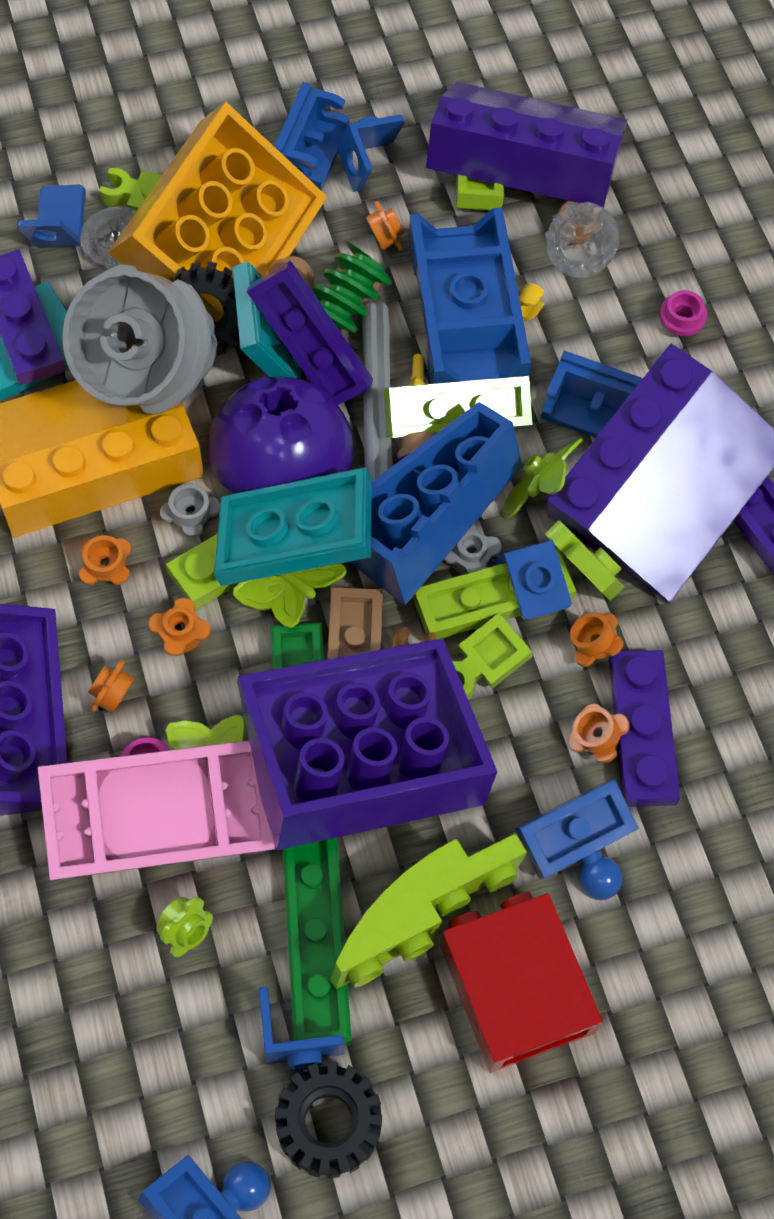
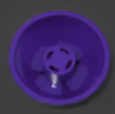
[207,376,354,494]

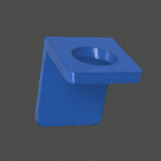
[337,115,405,192]
[17,184,86,248]
[493,540,572,620]
[259,986,345,1070]

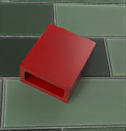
[440,892,603,1073]

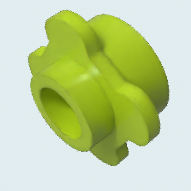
[157,897,213,957]

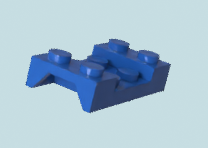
[409,207,531,384]

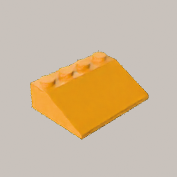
[108,101,328,322]
[0,380,204,538]

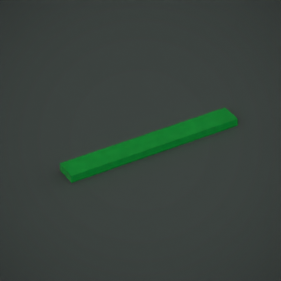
[270,622,352,1046]

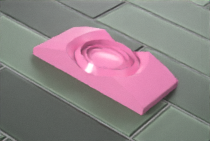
[38,741,275,880]

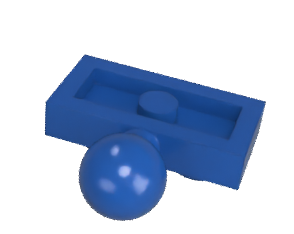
[514,780,639,901]
[138,1154,270,1219]

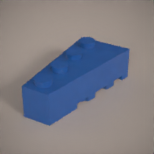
[349,402,522,605]

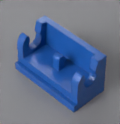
[274,82,350,191]
[541,350,643,438]

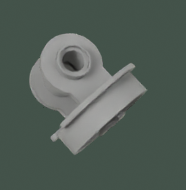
[62,264,217,414]

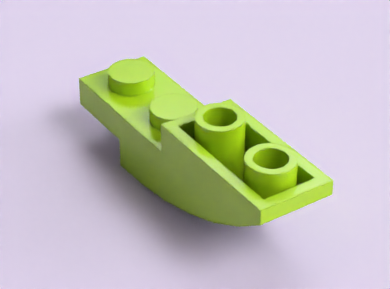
[330,833,527,989]

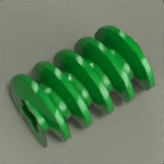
[312,241,392,333]

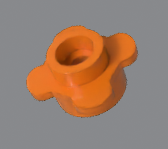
[365,200,405,252]
[78,535,131,585]
[148,598,211,656]
[570,612,623,667]
[88,659,135,714]
[568,704,630,763]

